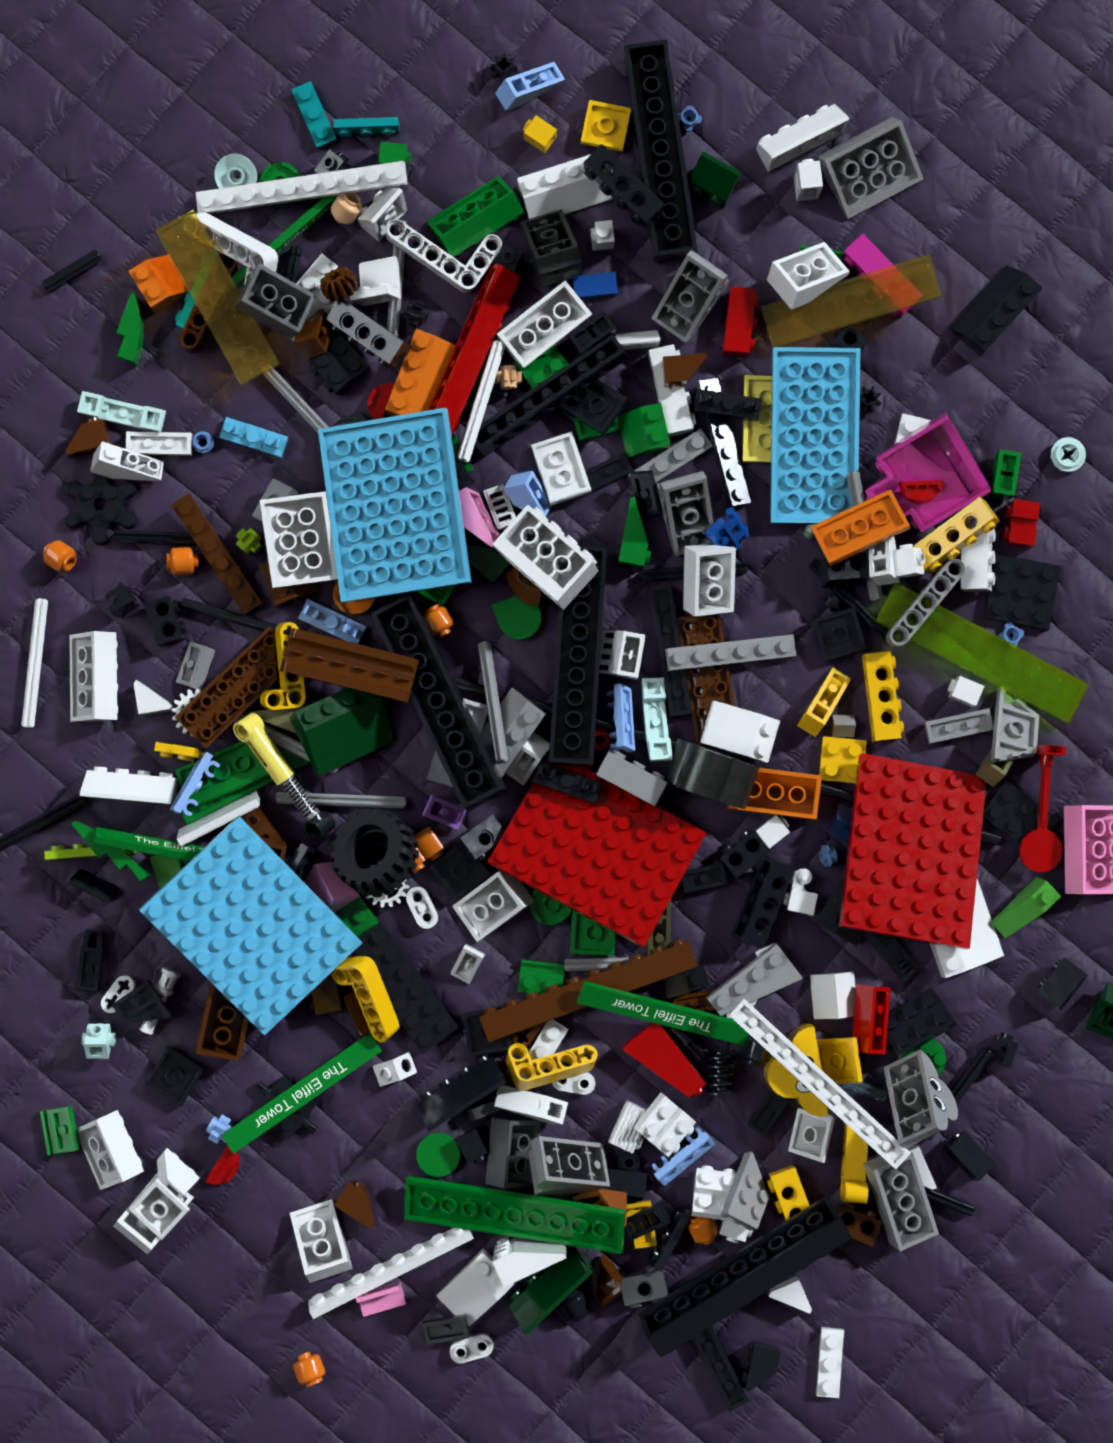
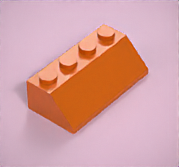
[727,768,822,820]

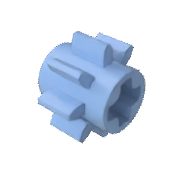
[206,1115,232,1144]

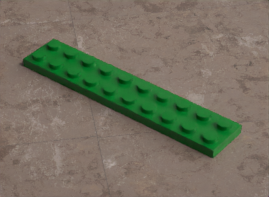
[404,1176,626,1254]

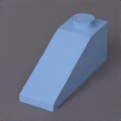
[495,62,565,111]

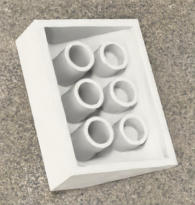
[259,491,338,588]
[930,879,1004,978]
[492,1236,566,1287]

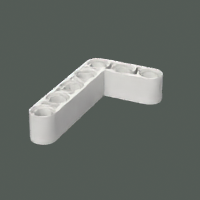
[183,212,278,285]
[386,219,502,293]

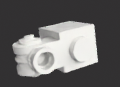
[783,869,818,915]

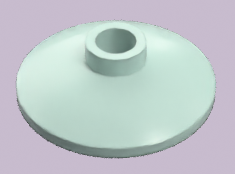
[214,154,257,189]

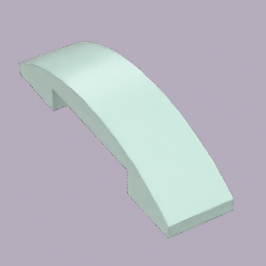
[77,391,167,432]
[642,678,673,761]

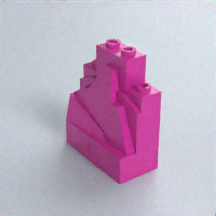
[864,411,991,533]

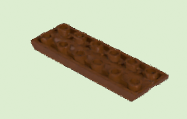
[677,613,735,746]
[175,626,287,749]
[280,628,419,703]

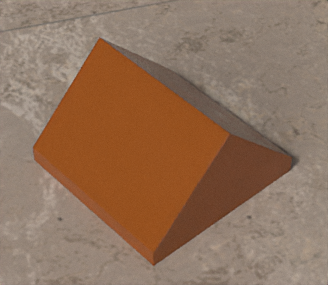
[572,1189,627,1226]

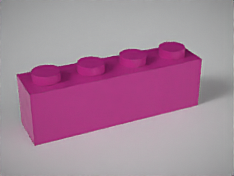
[842,234,923,319]

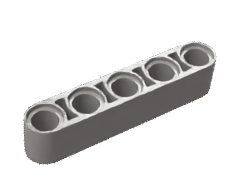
[886,559,965,647]

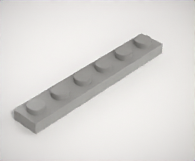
[665,634,796,671]

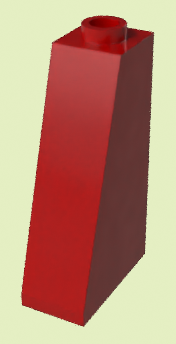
[622,1023,706,1097]

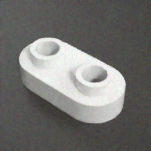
[406,887,438,929]
[552,1072,595,1095]
[450,1333,494,1363]

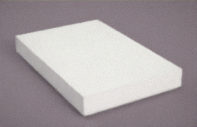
[531,432,592,506]

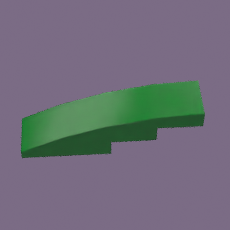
[71,821,151,881]

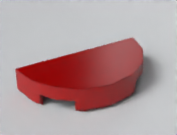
[367,382,395,420]
[898,480,943,504]
[205,1146,239,1185]

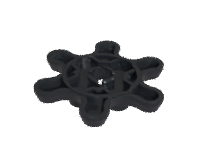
[64,473,138,545]

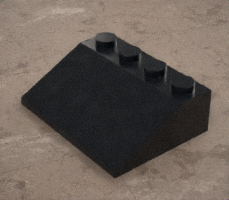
[417,1054,507,1132]

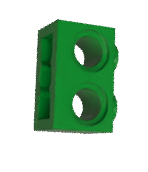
[988,449,1021,500]

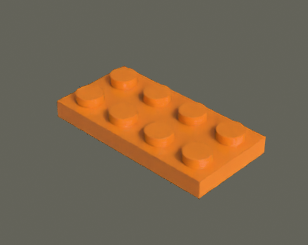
[811,489,910,566]

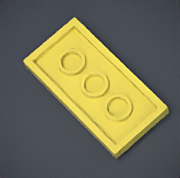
[742,375,772,463]

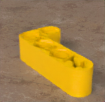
[260,622,306,710]
[331,956,400,1043]
[506,1043,598,1090]
[840,1113,869,1204]

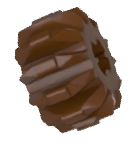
[320,267,358,302]

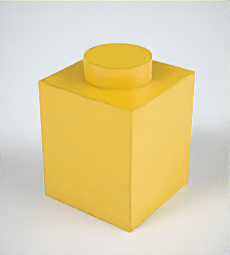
[523,115,557,153]

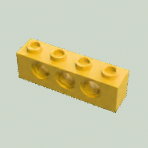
[913,497,999,573]
[862,651,904,742]
[767,1165,809,1220]

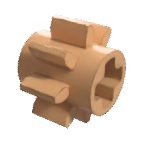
[495,365,522,390]

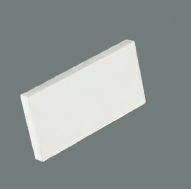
[177,790,260,846]

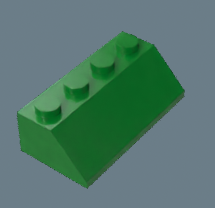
[426,176,524,257]

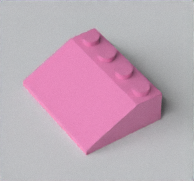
[1064,805,1113,894]

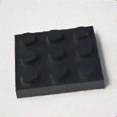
[984,554,1061,631]

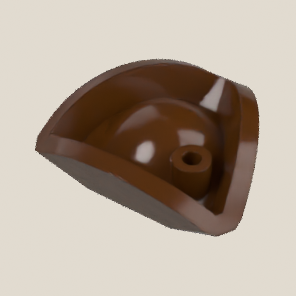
[505,566,548,606]
[592,1254,622,1308]

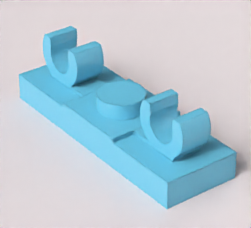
[219,417,288,458]

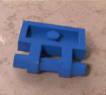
[705,507,749,551]

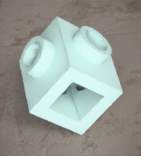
[82,1023,115,1059]

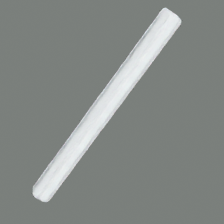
[457,340,505,463]
[21,598,48,728]

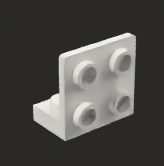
[350,256,401,306]

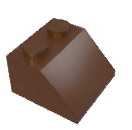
[259,561,319,608]

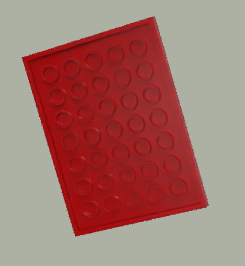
[839,753,986,950]
[488,756,706,948]

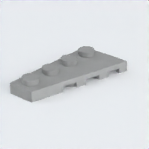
[706,943,803,1016]

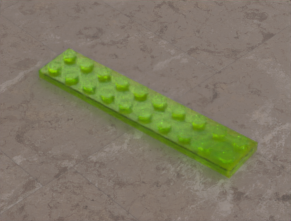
[874,583,1089,723]

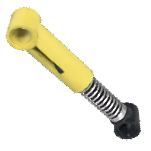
[233,713,335,841]

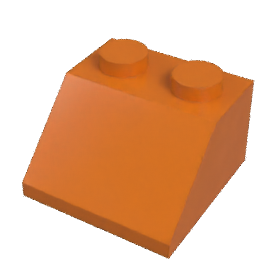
[128,254,191,314]

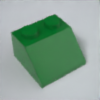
[618,403,670,459]

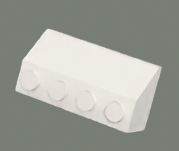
[756,104,849,172]
[517,154,612,219]
[497,281,592,368]
[70,631,118,722]
[80,767,178,804]

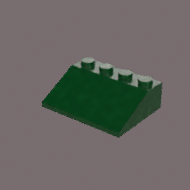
[289,688,395,777]
[509,1245,593,1335]

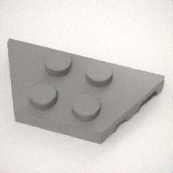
[991,687,1039,763]
[721,1151,769,1231]

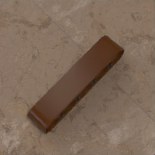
[179,253,240,353]

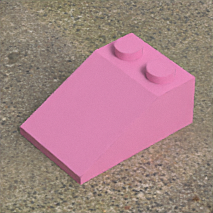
[459,487,500,548]

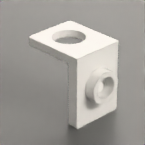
[373,1052,417,1087]

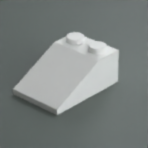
[358,187,407,242]
[767,242,850,310]
[700,700,780,763]
[452,870,535,942]
[113,1172,194,1254]
[290,1199,353,1283]
[436,1248,514,1326]

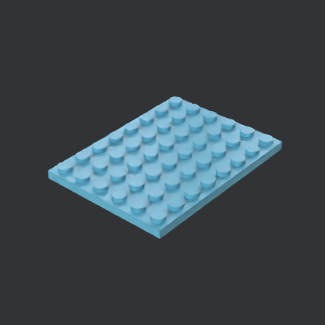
[318,408,472,603]
[139,816,362,1035]

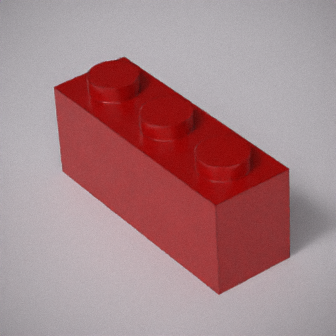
[722,286,760,358]
[852,984,891,1054]

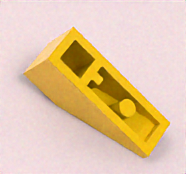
[797,668,851,737]

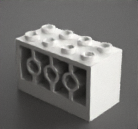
[492,505,599,610]

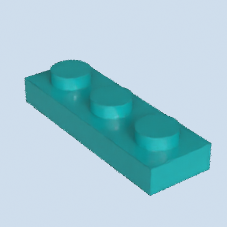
[291,81,337,150]
[334,117,400,137]

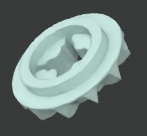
[1050,437,1086,472]

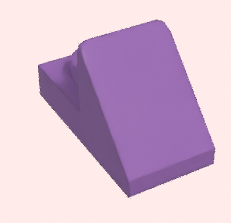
[422,795,466,830]

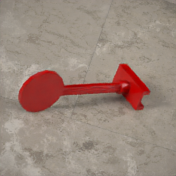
[1019,745,1066,873]

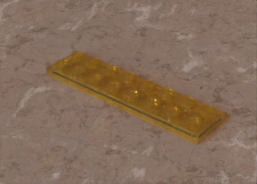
[155,210,279,385]
[761,254,942,347]

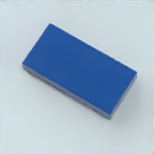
[573,272,618,299]

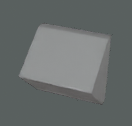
[832,715,856,737]

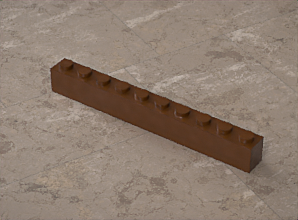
[480,938,698,1042]

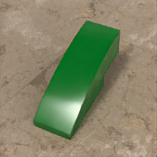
[117,293,144,366]

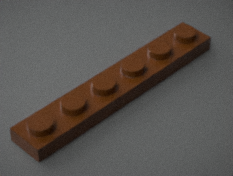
[171,493,263,615]

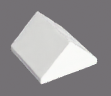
[810,971,856,1019]
[788,1108,835,1163]
[129,1179,190,1240]

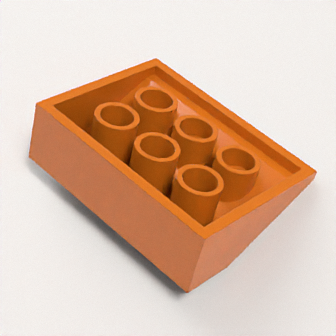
[385,329,456,417]

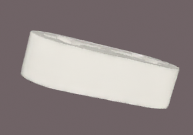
[101,975,136,1013]

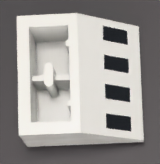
[599,630,645,680]

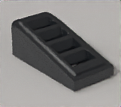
[624,1201,671,1242]

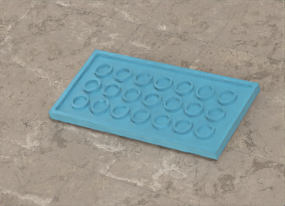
[770,347,860,523]

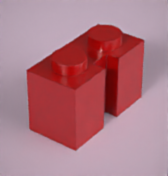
[1002,499,1040,549]

